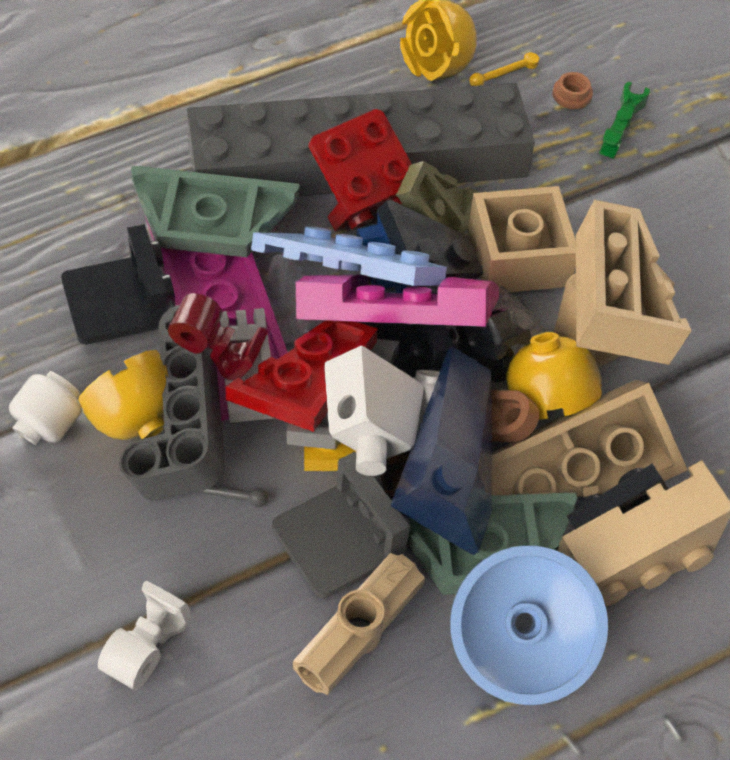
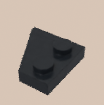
[567,463,668,529]

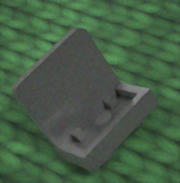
[272,452,411,599]

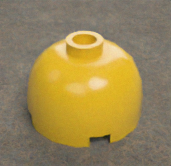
[400,0,477,81]
[506,332,602,420]
[78,350,169,440]

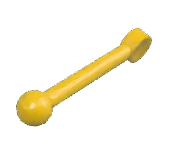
[469,52,539,86]

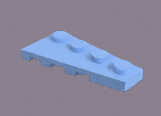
[251,226,447,286]

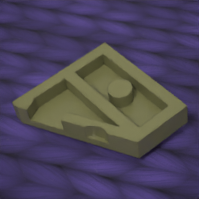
[396,161,479,234]

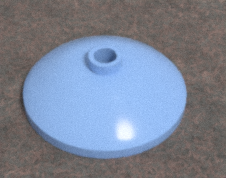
[450,546,608,705]

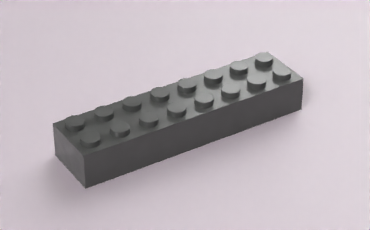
[187,83,535,196]

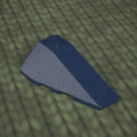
[390,347,492,555]

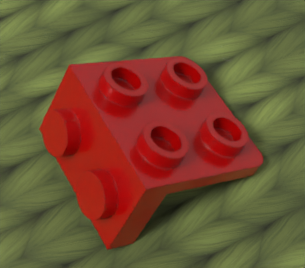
[308,109,412,231]

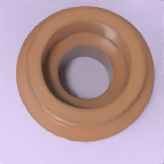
[552,72,593,109]

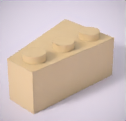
[557,460,730,607]

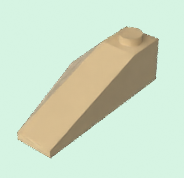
[492,380,688,498]

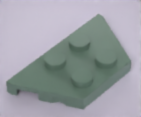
[131,165,300,257]
[391,493,577,595]

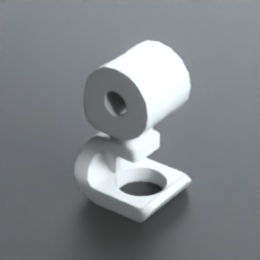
[98,581,191,691]

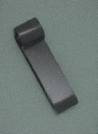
[119,305,225,500]

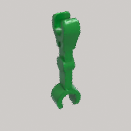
[599,82,650,159]

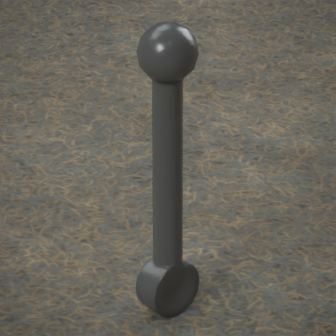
[196,485,268,507]

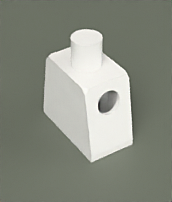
[325,346,424,476]

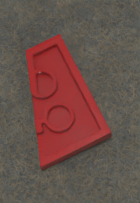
[225,320,377,432]

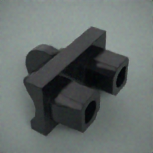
[455,308,532,382]

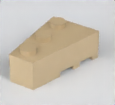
[576,199,692,365]

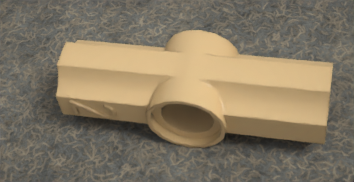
[292,553,425,695]

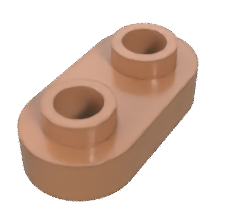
[491,390,539,443]

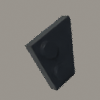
[377,200,483,280]

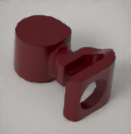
[168,293,268,381]

